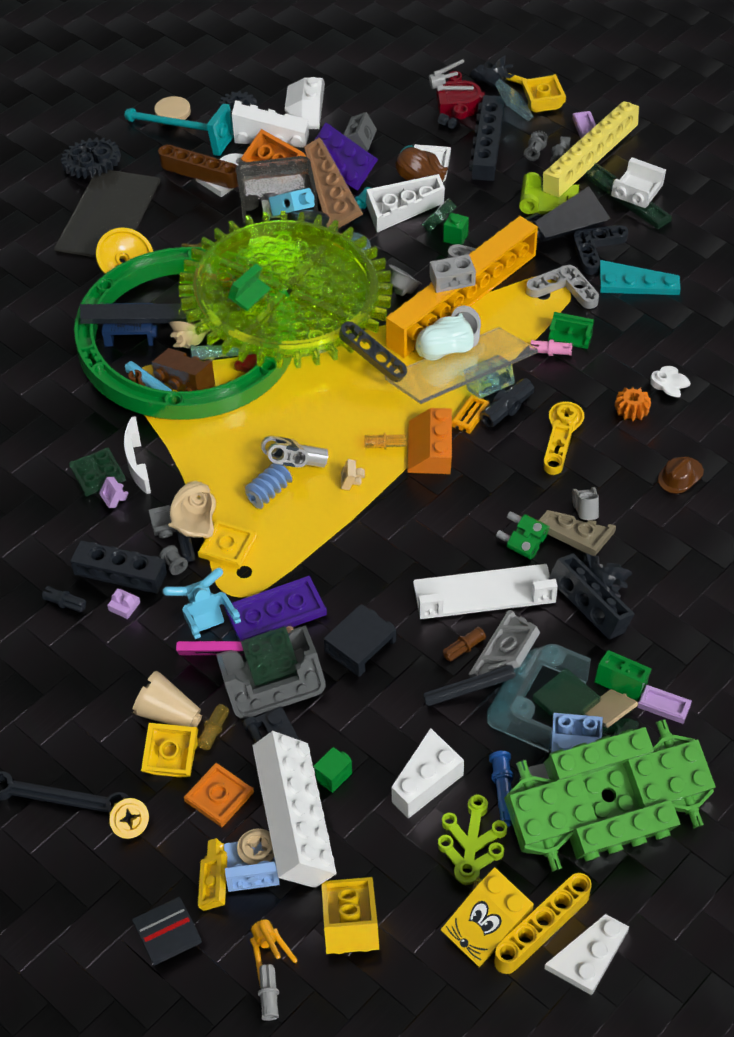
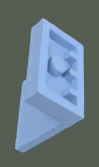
[224,841,280,892]

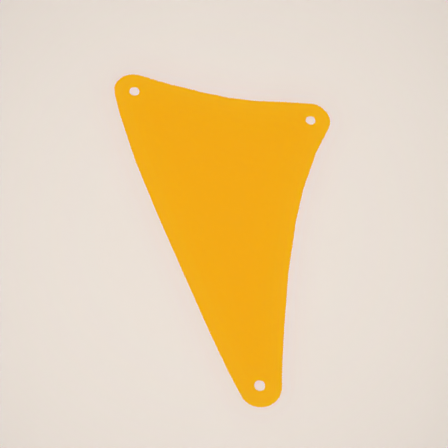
[142,276,571,598]

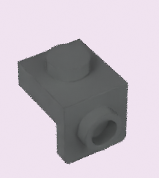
[149,505,176,538]

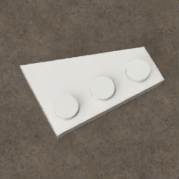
[545,914,629,995]

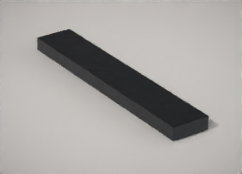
[80,304,203,324]

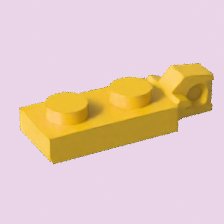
[198,838,227,911]

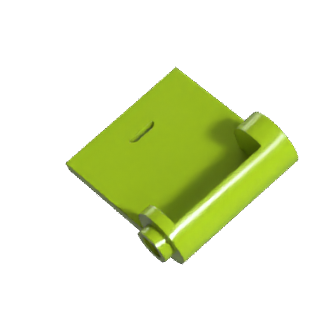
[519,172,579,214]

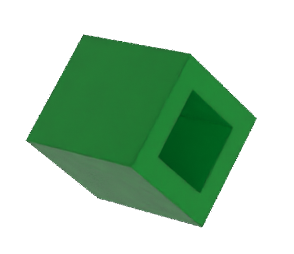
[444,213,469,245]
[313,747,352,793]

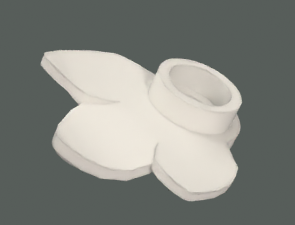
[650,366,691,397]

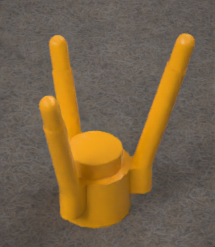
[250,920,297,983]

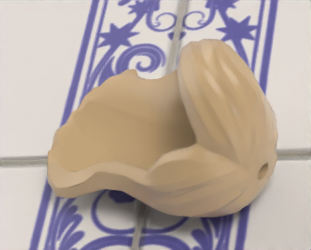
[168,481,216,538]

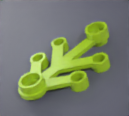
[438,795,507,885]

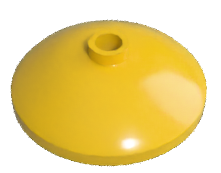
[96,228,153,274]

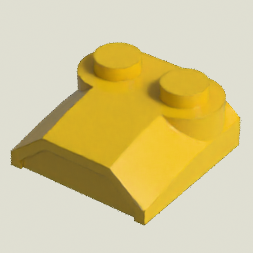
[521,74,566,112]
[141,723,198,777]

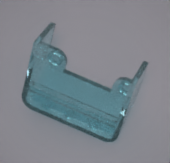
[487,644,591,752]

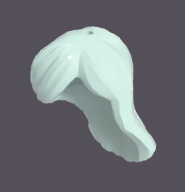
[415,313,474,361]

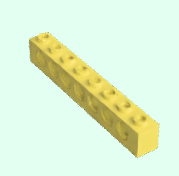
[543,101,639,197]

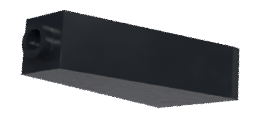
[533,187,610,243]

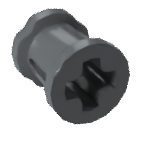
[159,545,188,575]

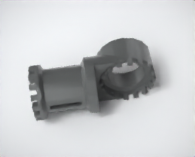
[524,131,547,161]
[550,136,571,165]

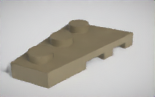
[538,510,616,556]

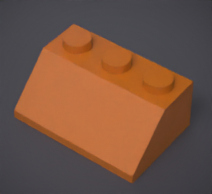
[241,129,309,184]
[408,408,452,474]

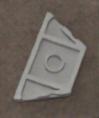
[468,610,540,678]

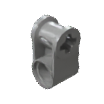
[572,487,599,520]

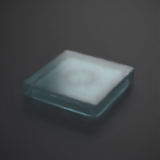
[495,79,533,121]

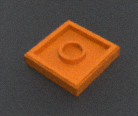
[184,763,254,827]

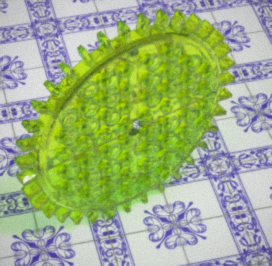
[179,211,392,368]

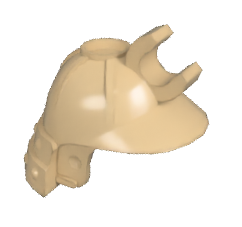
[169,318,215,349]

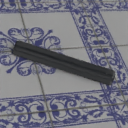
[424,665,516,706]

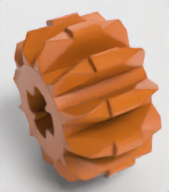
[615,386,651,421]

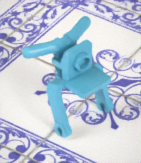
[163,568,241,639]

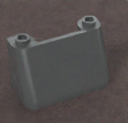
[216,625,326,718]

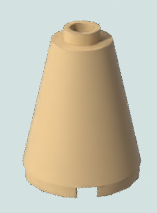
[133,671,202,727]

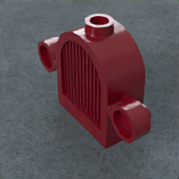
[436,71,485,120]

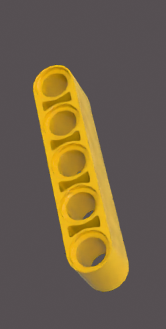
[494,873,591,974]

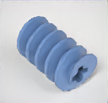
[245,463,292,509]

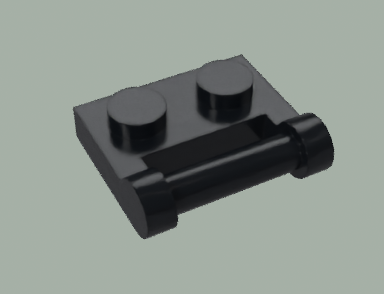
[242,706,299,743]

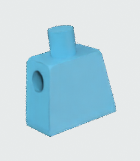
[269,188,315,216]

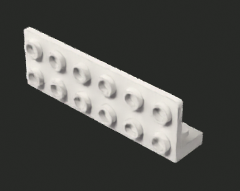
[413,564,558,619]

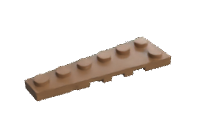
[304,137,363,232]

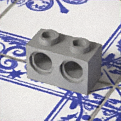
[430,254,476,293]

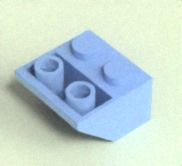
[551,713,603,753]

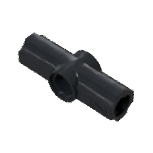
[480,378,535,427]

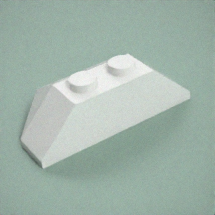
[285,77,325,129]

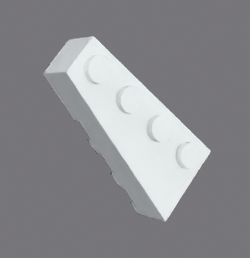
[232,100,309,147]
[366,174,445,232]

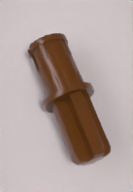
[443,627,486,661]

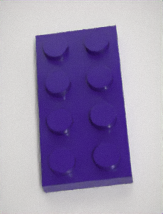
[315,123,378,191]
[224,576,327,641]

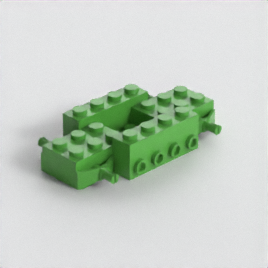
[504,719,716,871]

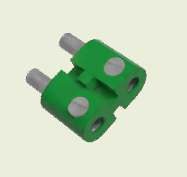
[496,511,550,560]

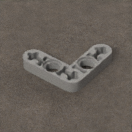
[526,265,599,309]

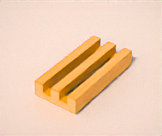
[452,394,490,434]

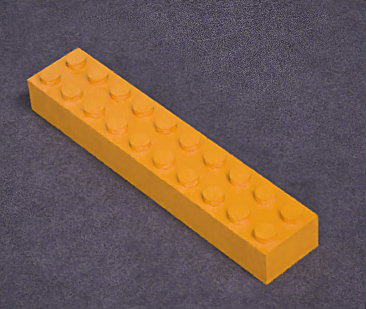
[386,216,538,358]

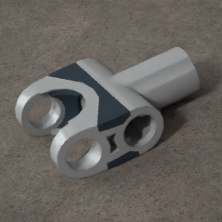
[261,436,328,468]

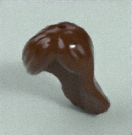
[395,147,448,182]

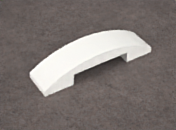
[124,417,151,494]

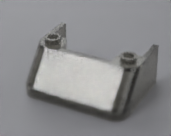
[236,156,318,224]

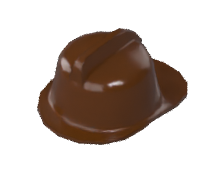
[658,457,704,494]

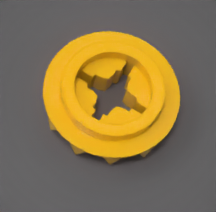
[109,798,149,839]

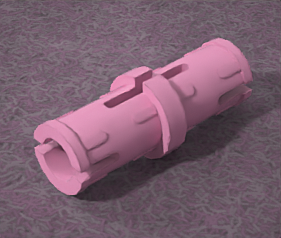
[530,340,572,356]

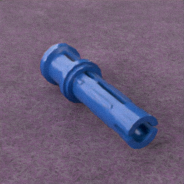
[489,751,514,826]

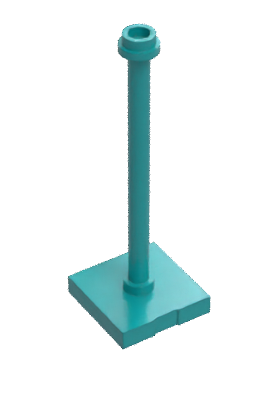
[125,104,234,156]

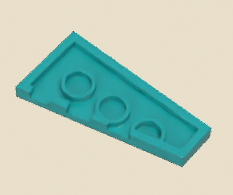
[600,260,680,295]

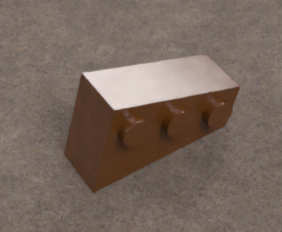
[152,348,216,392]

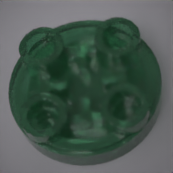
[421,198,457,232]

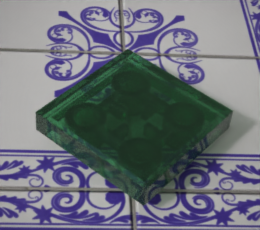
[69,448,126,496]
[241,626,298,687]
[532,668,601,717]

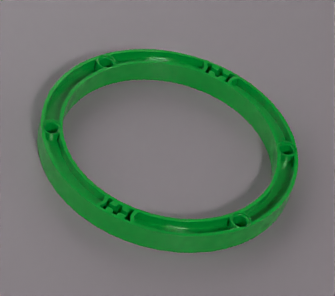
[74,247,296,420]

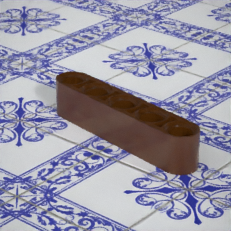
[158,145,240,189]

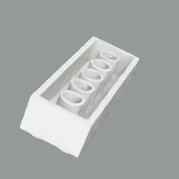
[253,731,336,888]

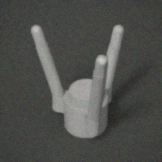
[429,59,474,91]

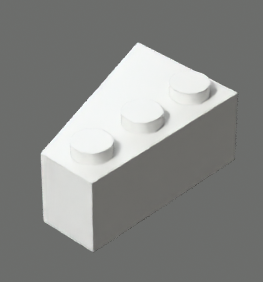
[392,728,464,818]

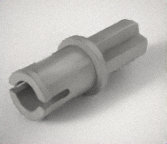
[258,964,279,1021]

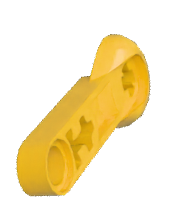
[544,401,584,475]

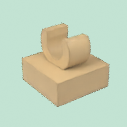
[341,459,365,490]

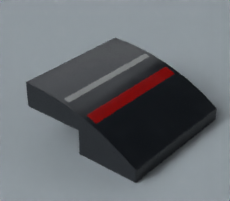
[132,897,202,966]

